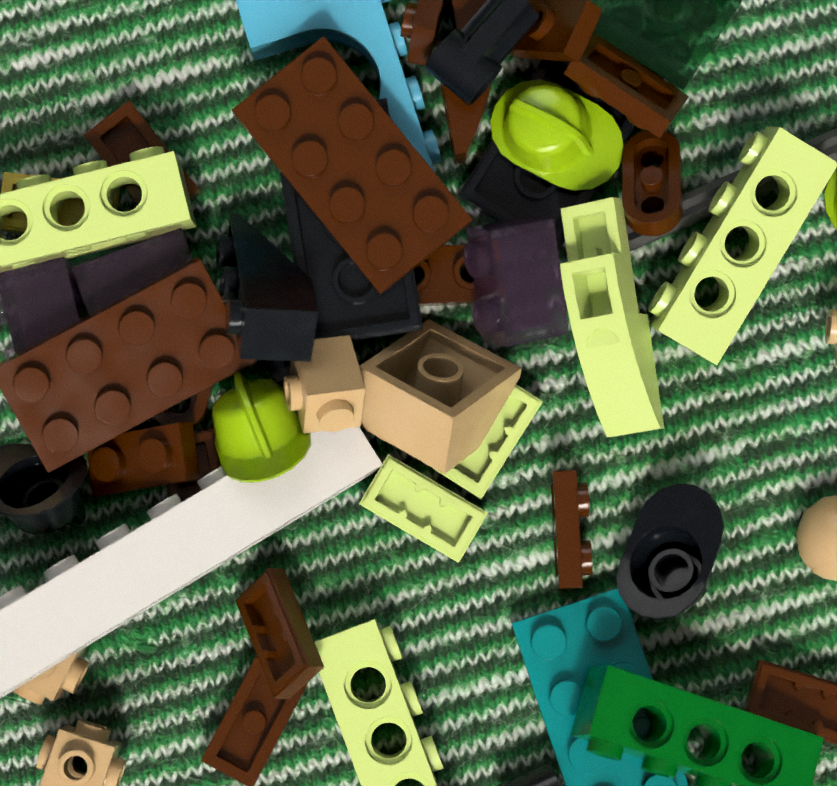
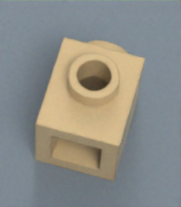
[284,335,366,434]

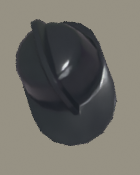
[0,443,88,535]
[616,483,724,619]

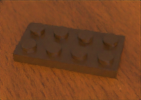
[232,36,473,296]
[0,257,256,473]

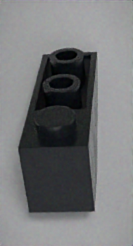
[216,213,319,362]

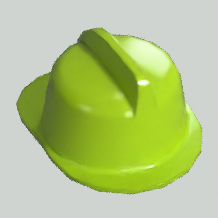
[490,79,624,191]
[212,371,311,482]

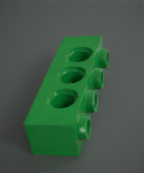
[570,665,824,786]

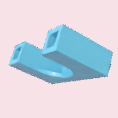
[236,0,442,172]

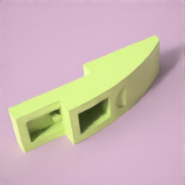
[559,197,664,437]

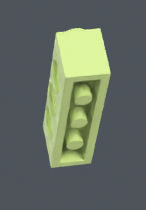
[648,126,837,365]
[0,146,197,276]
[314,618,444,786]

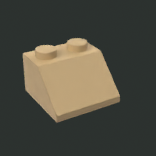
[359,319,522,474]

